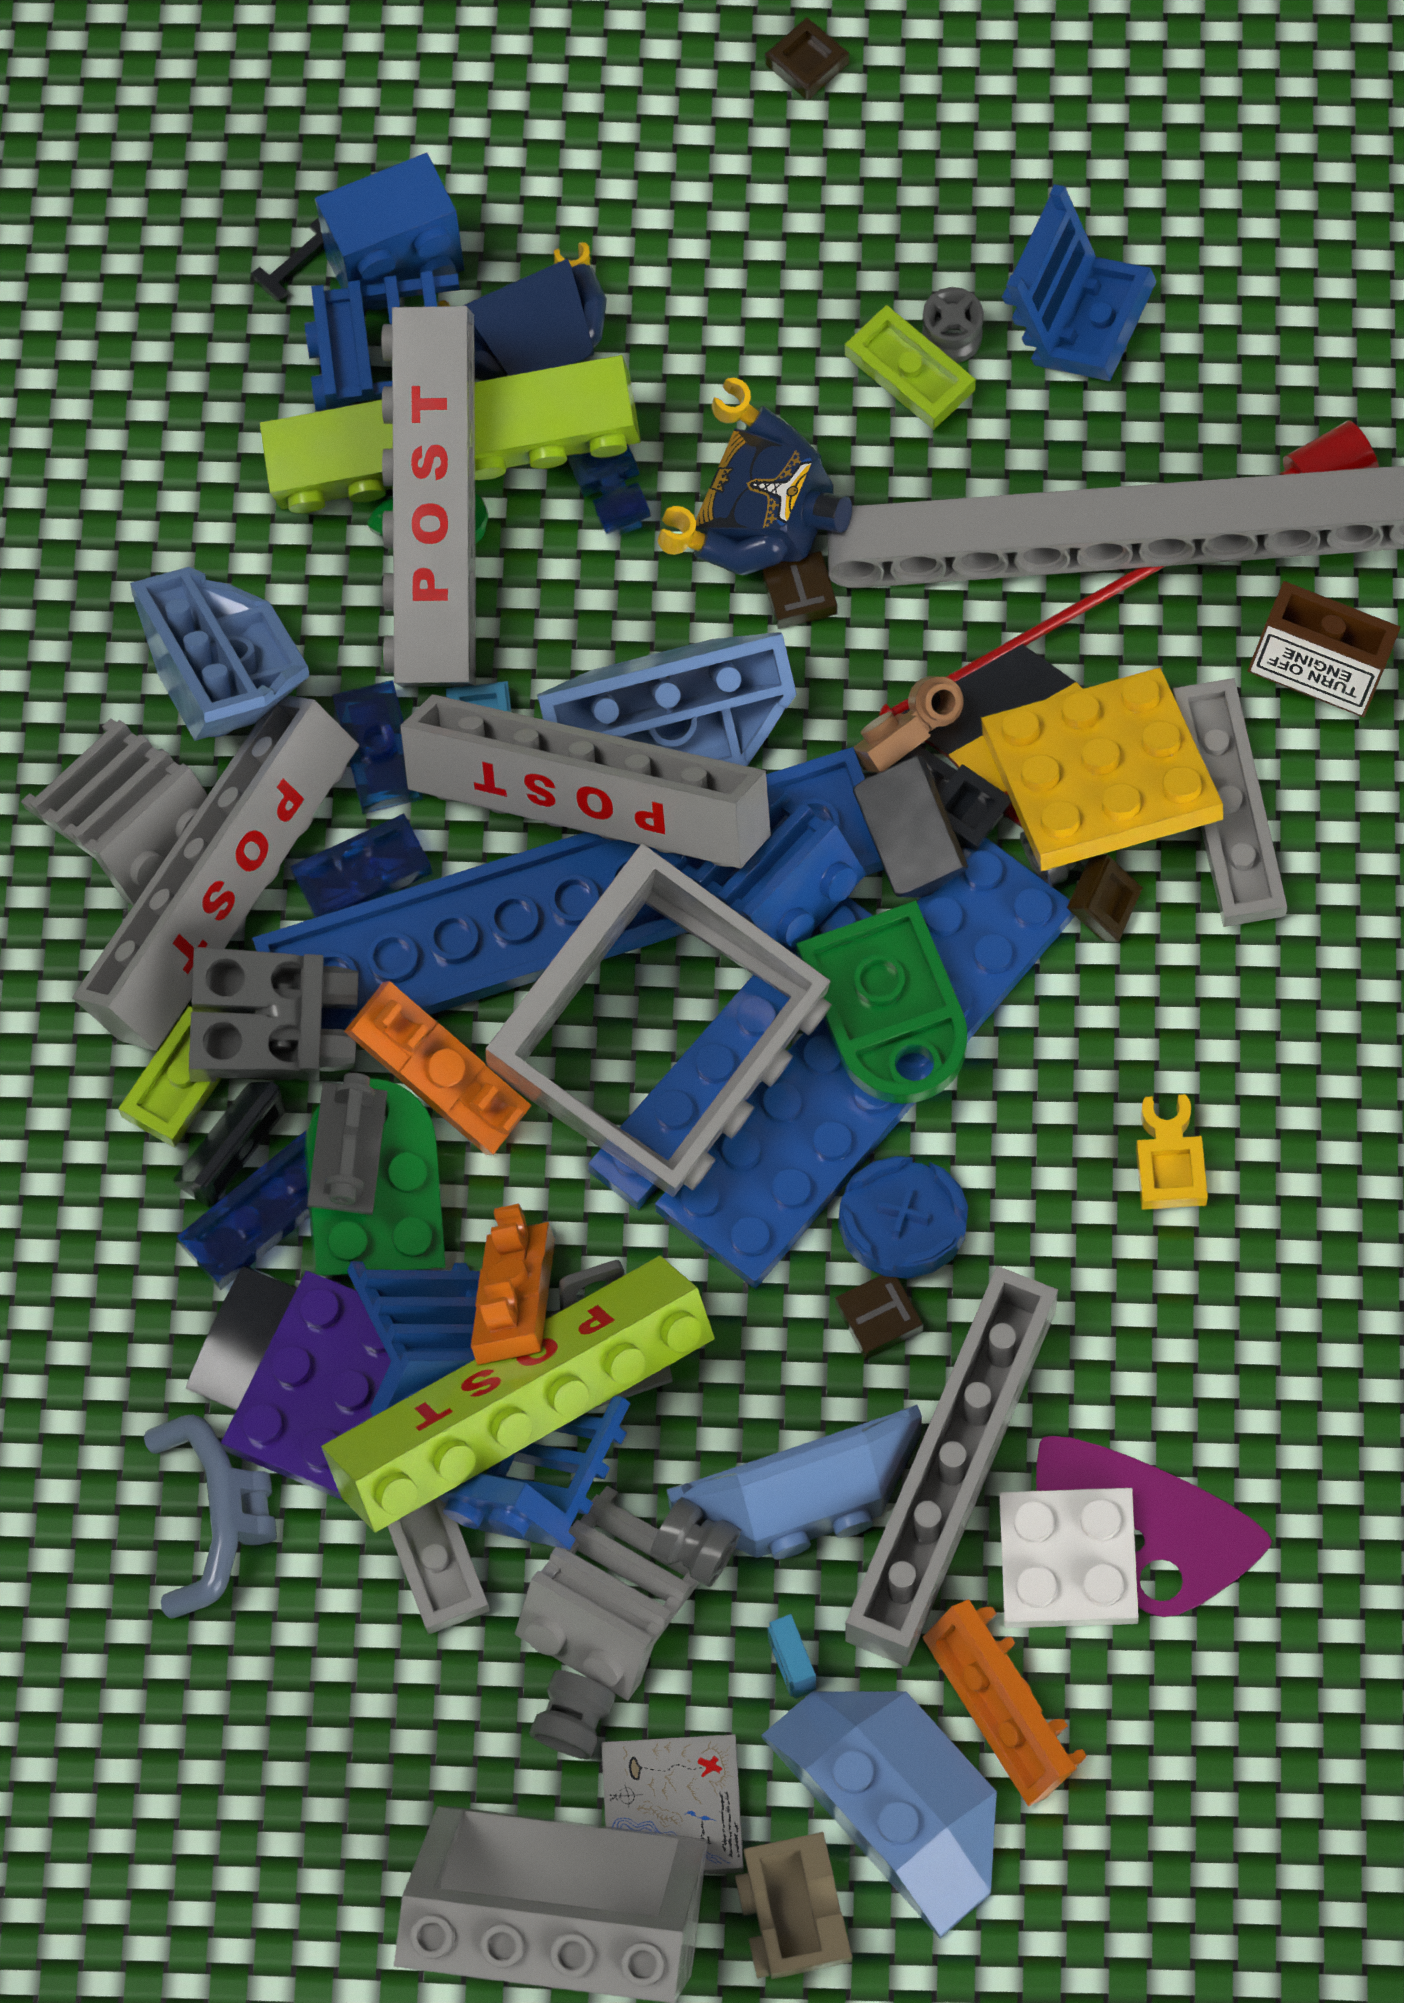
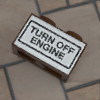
[1247,581,1401,718]

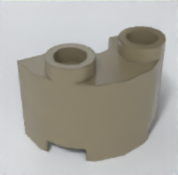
[735,1832,852,1979]

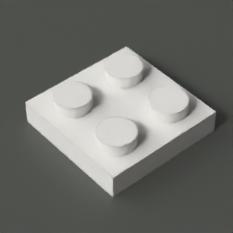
[1000,1488,1138,1628]

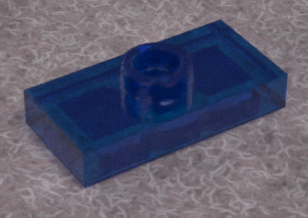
[332,680,423,814]
[290,813,433,918]

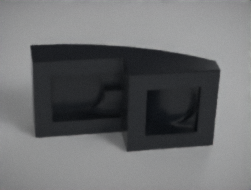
[888,745,1012,850]
[185,1265,298,1410]

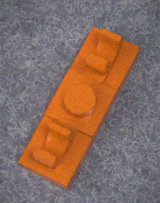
[344,981,532,1155]
[471,1203,555,1365]
[922,1599,1087,1807]

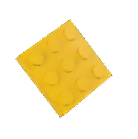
[981,667,1223,871]

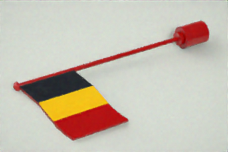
[879,421,1379,828]

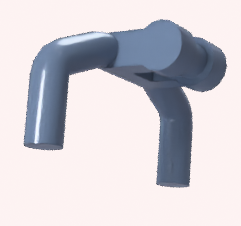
[144,1414,277,1619]

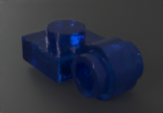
[566,445,651,536]

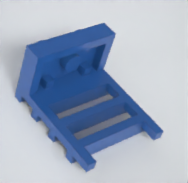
[1002,184,1157,381]
[304,271,460,412]
[658,784,866,953]
[347,1261,480,1417]
[437,1396,630,1550]

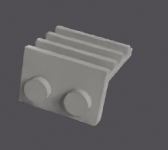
[21,718,208,906]
[514,1486,700,1701]

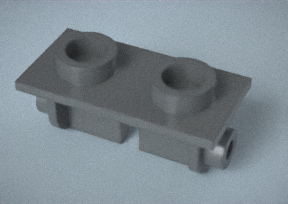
[307,1073,387,1215]

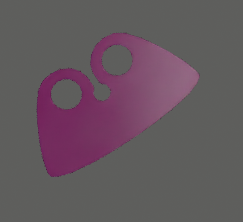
[1036,1436,1272,1617]

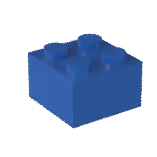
[315,152,465,311]

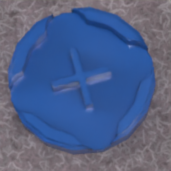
[838,1156,968,1279]

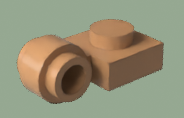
[853,676,964,773]

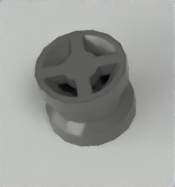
[922,287,984,363]

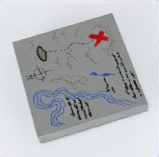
[601,1734,744,1875]

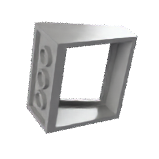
[486,843,832,1197]
[394,1805,708,2003]

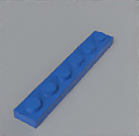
[588,897,873,1210]

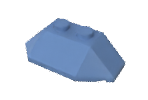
[130,567,309,741]
[537,632,797,766]
[667,1405,922,1559]
[762,1691,997,1938]

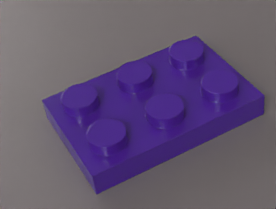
[221,1270,391,1500]

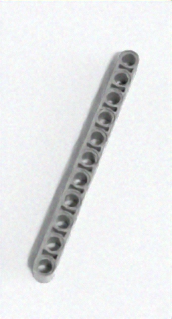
[827,466,1404,588]

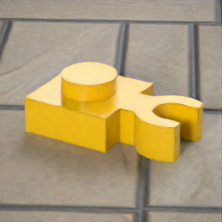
[1136,1094,1208,1210]

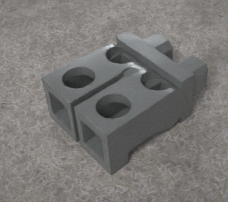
[189,947,359,1082]

